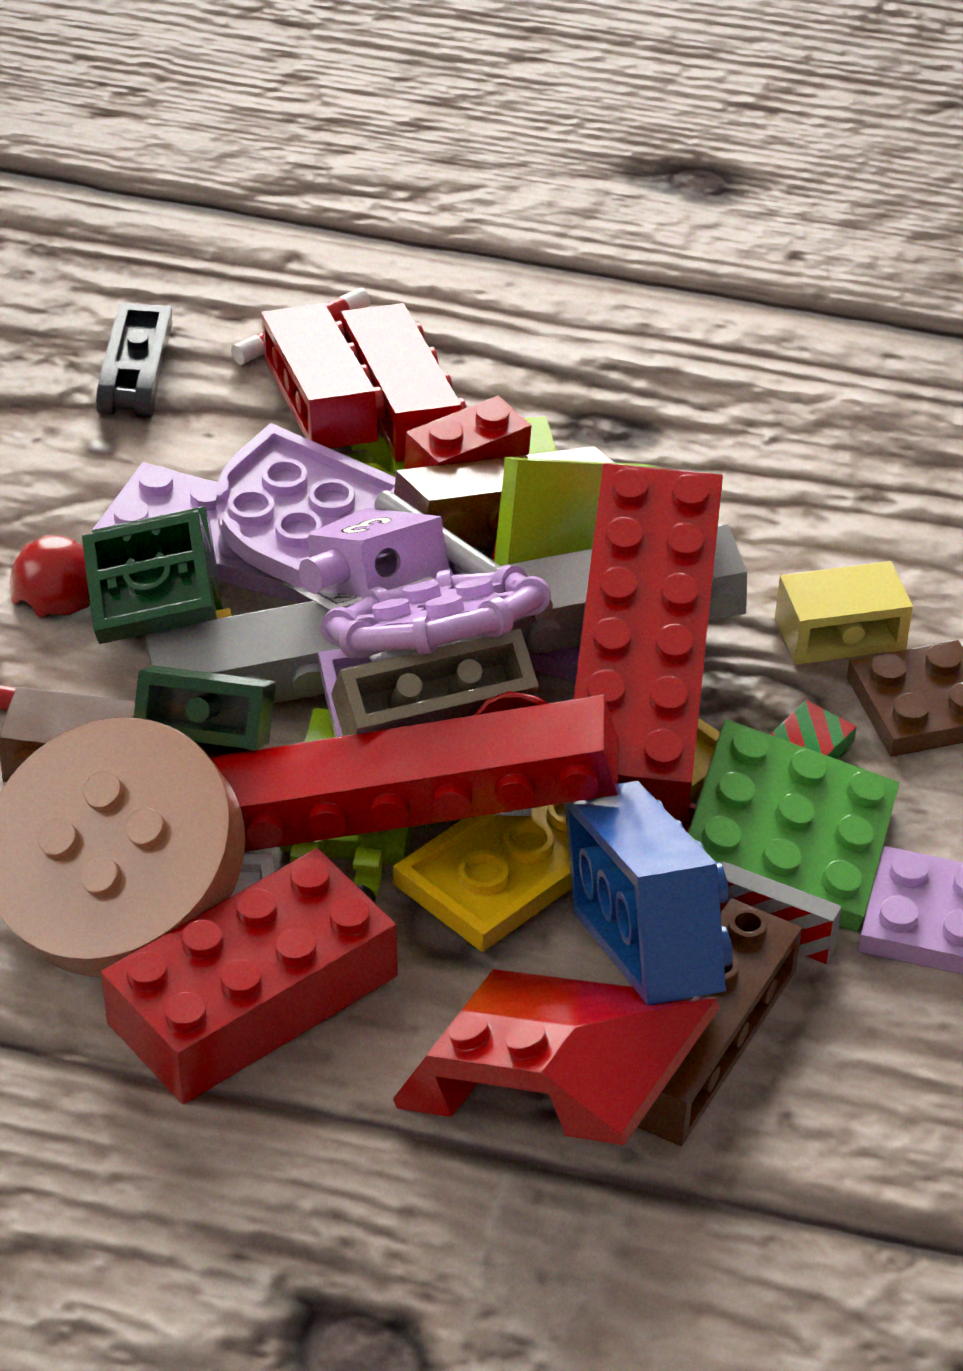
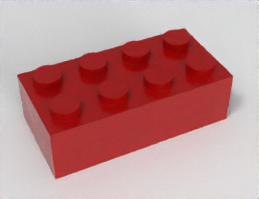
[100,848,398,1105]

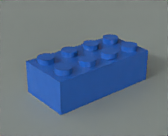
[565,781,733,1005]

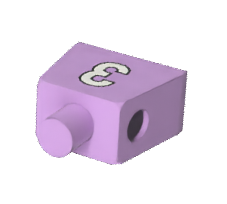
[299,508,449,597]

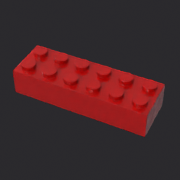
[563,463,723,821]

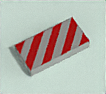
[720,862,842,965]

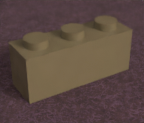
[331,628,539,736]

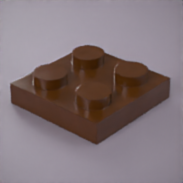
[847,640,963,757]

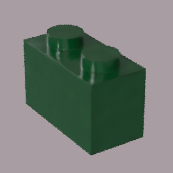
[133,665,276,750]

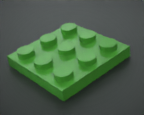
[687,719,900,932]

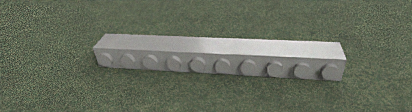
[146,524,747,703]

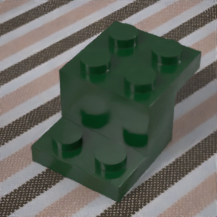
[82,506,223,644]

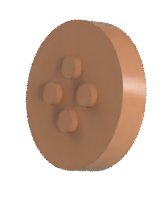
[0,718,245,977]

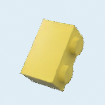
[774,561,913,665]

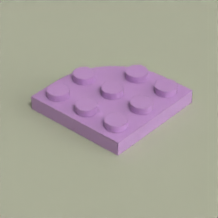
[216,423,396,587]

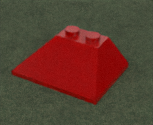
[393,969,720,1145]

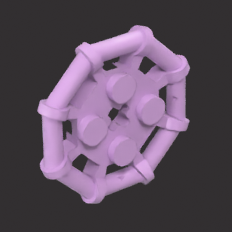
[321,565,551,658]

